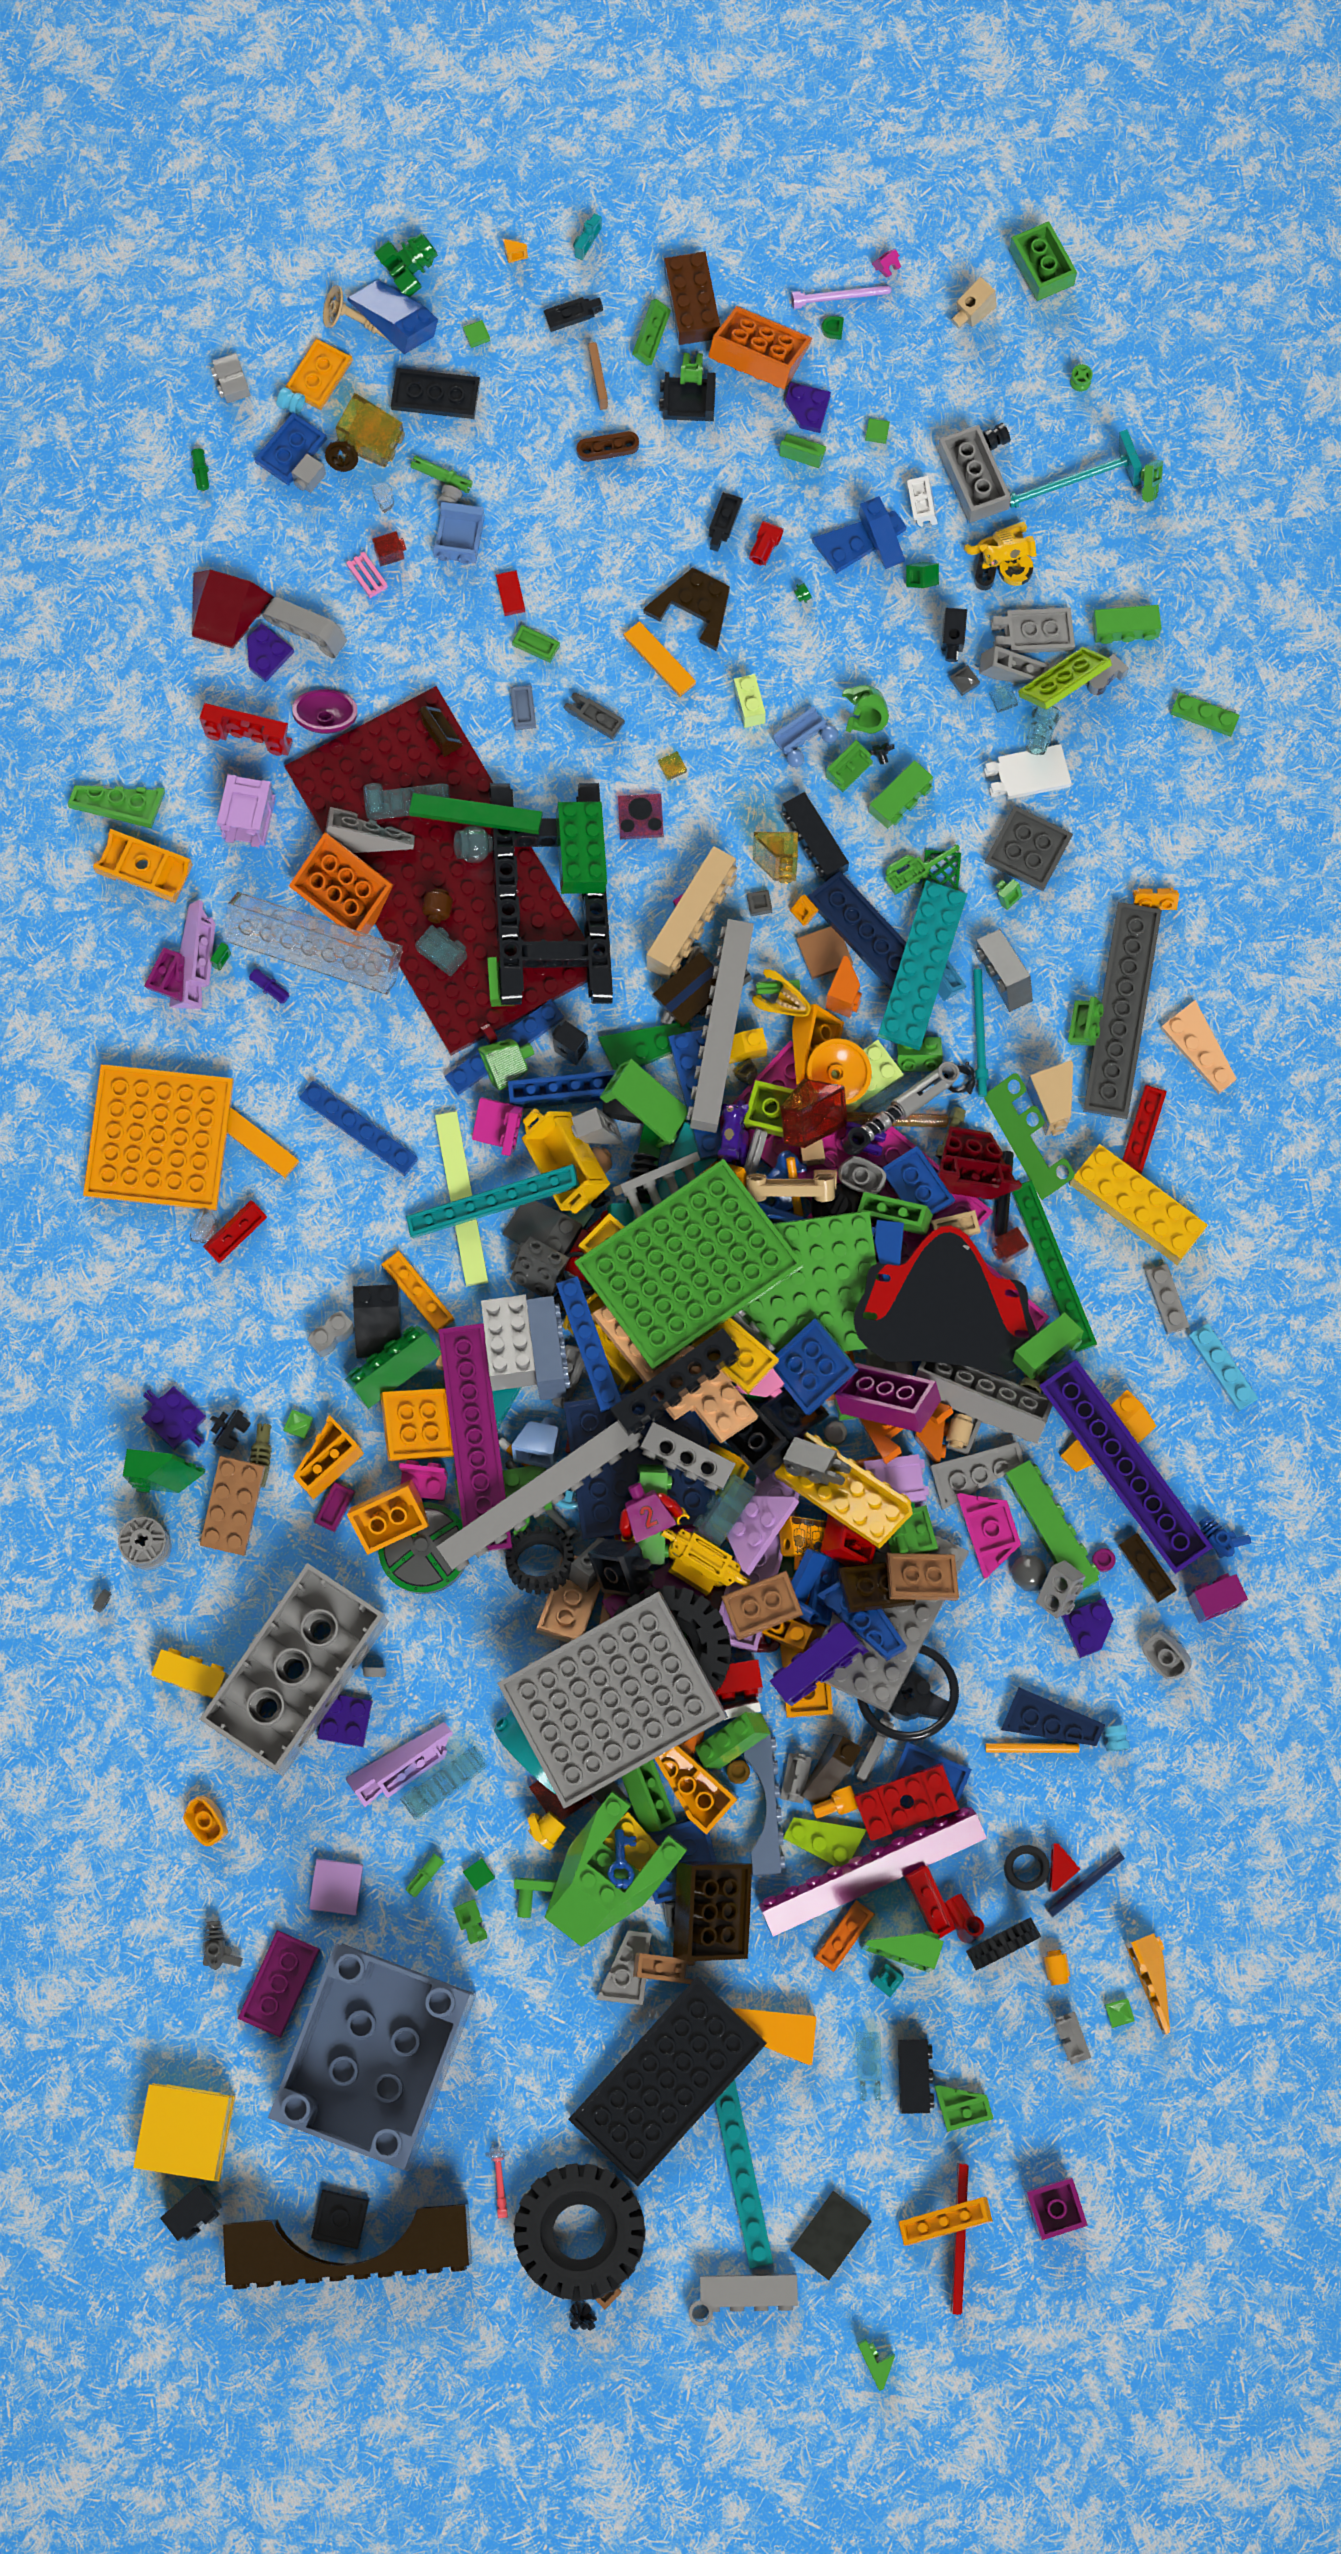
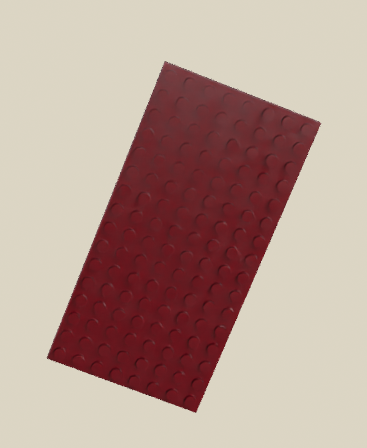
[284,686,595,1056]

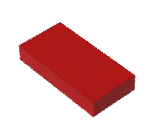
[496,570,526,616]

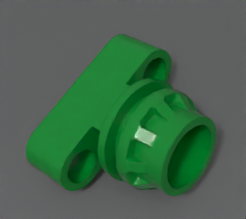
[374,232,438,297]

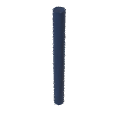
[1047,1851,1125,1918]

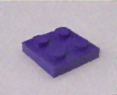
[317,1695,373,1748]

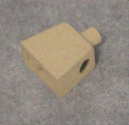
[951,277,997,328]

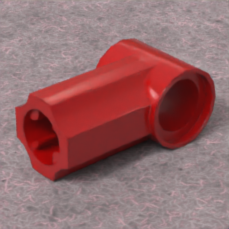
[749,521,784,566]
[945,1894,984,1943]

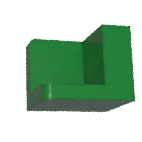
[906,562,939,589]

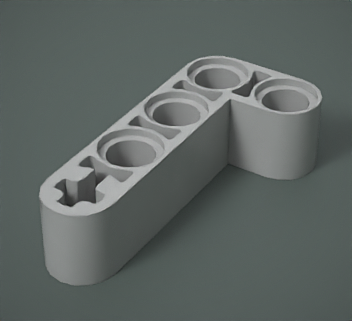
[262,597,347,659]

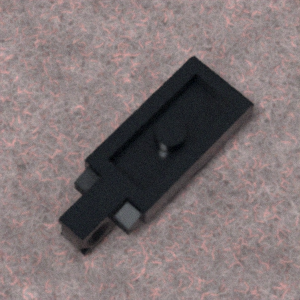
[544,297,603,332]
[708,492,743,552]

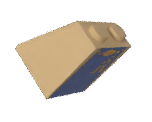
[1026,1060,1073,1136]

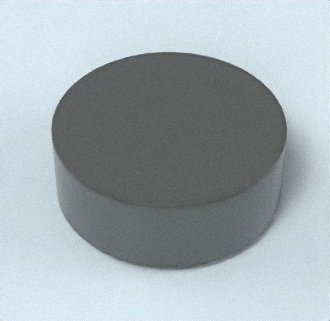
[93,1589,112,1613]

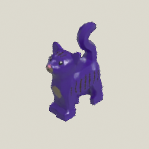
[717,1100,749,1168]

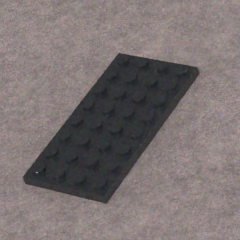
[568,1976,768,2186]

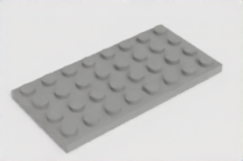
[821,1536,969,1713]

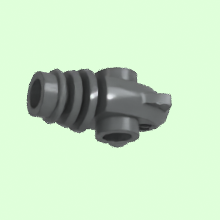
[203,1921,243,1970]

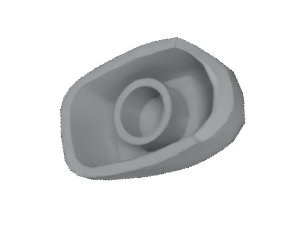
[838,1156,886,1195]
[1143,1631,1192,1679]

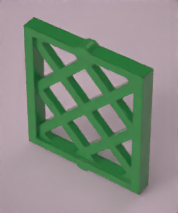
[922,850,961,890]

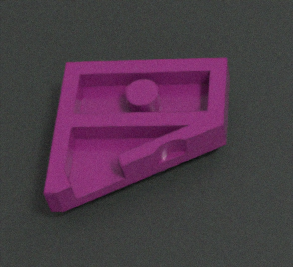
[144,947,185,1002]

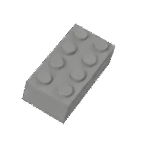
[938,425,1011,523]
[481,1294,537,1391]

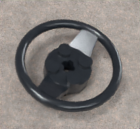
[857,1645,959,1741]

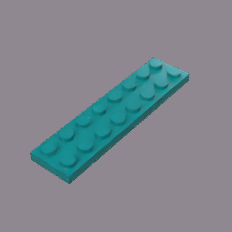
[877,880,968,1051]

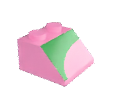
[735,1369,784,1403]

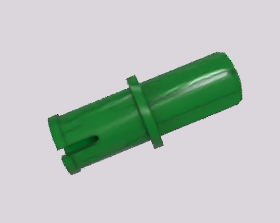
[191,448,209,491]

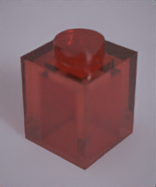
[372,531,407,567]
[992,1227,1029,1264]

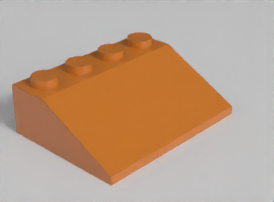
[708,306,812,390]
[289,832,393,939]

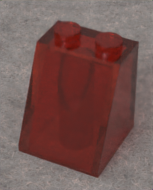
[780,1078,848,1148]

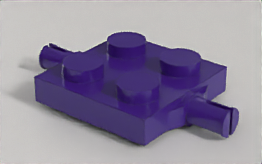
[141,1386,206,1450]

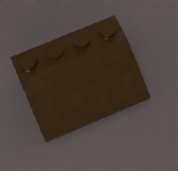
[673,1861,752,1961]

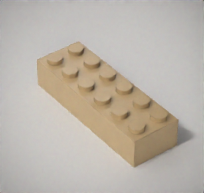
[646,846,738,980]

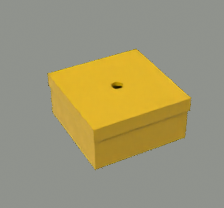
[133,2083,236,2182]

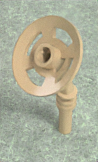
[323,285,390,342]

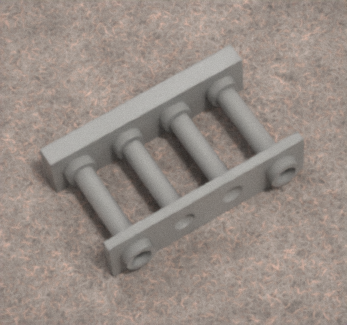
[613,1152,700,1218]

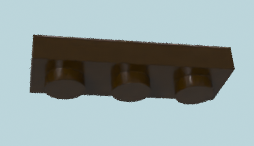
[1118,1533,1177,1603]

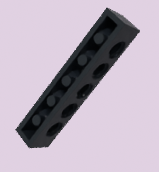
[610,1328,740,1436]

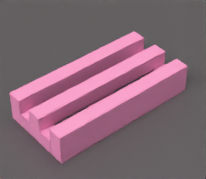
[346,552,388,598]

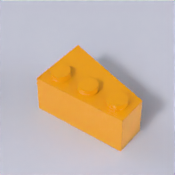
[293,1415,364,1500]

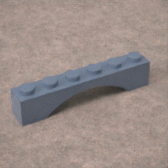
[744,1732,785,1876]

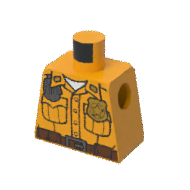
[779,1516,827,1571]

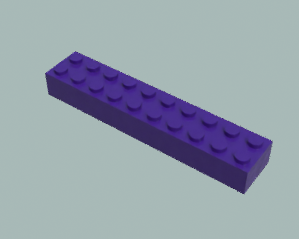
[1039,1359,1213,1574]

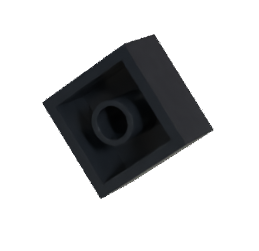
[160,2184,222,2241]

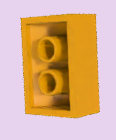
[347,1479,429,1555]

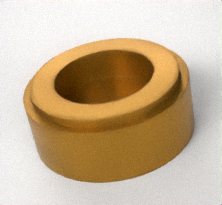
[727,1760,750,1784]

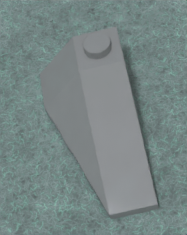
[325,807,415,853]

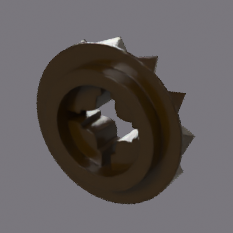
[325,439,359,472]

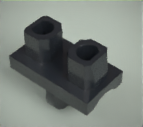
[210,1409,251,1451]

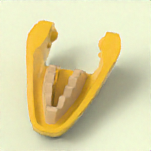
[752,969,811,1017]

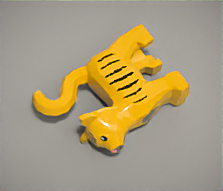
[964,522,1037,569]

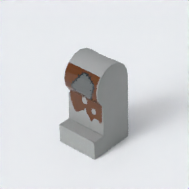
[1087,653,1129,695]

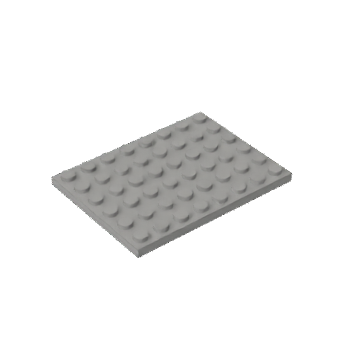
[497,1591,728,1809]

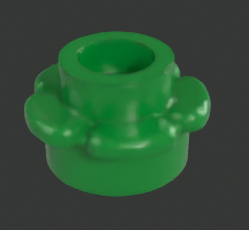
[794,583,812,603]

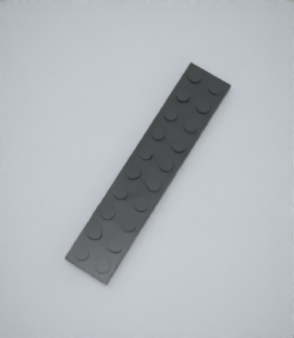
[1083,902,1162,1119]

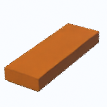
[815,1900,875,1972]

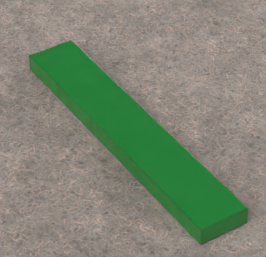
[409,793,543,834]

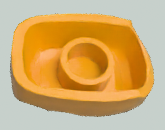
[183,1796,228,1846]

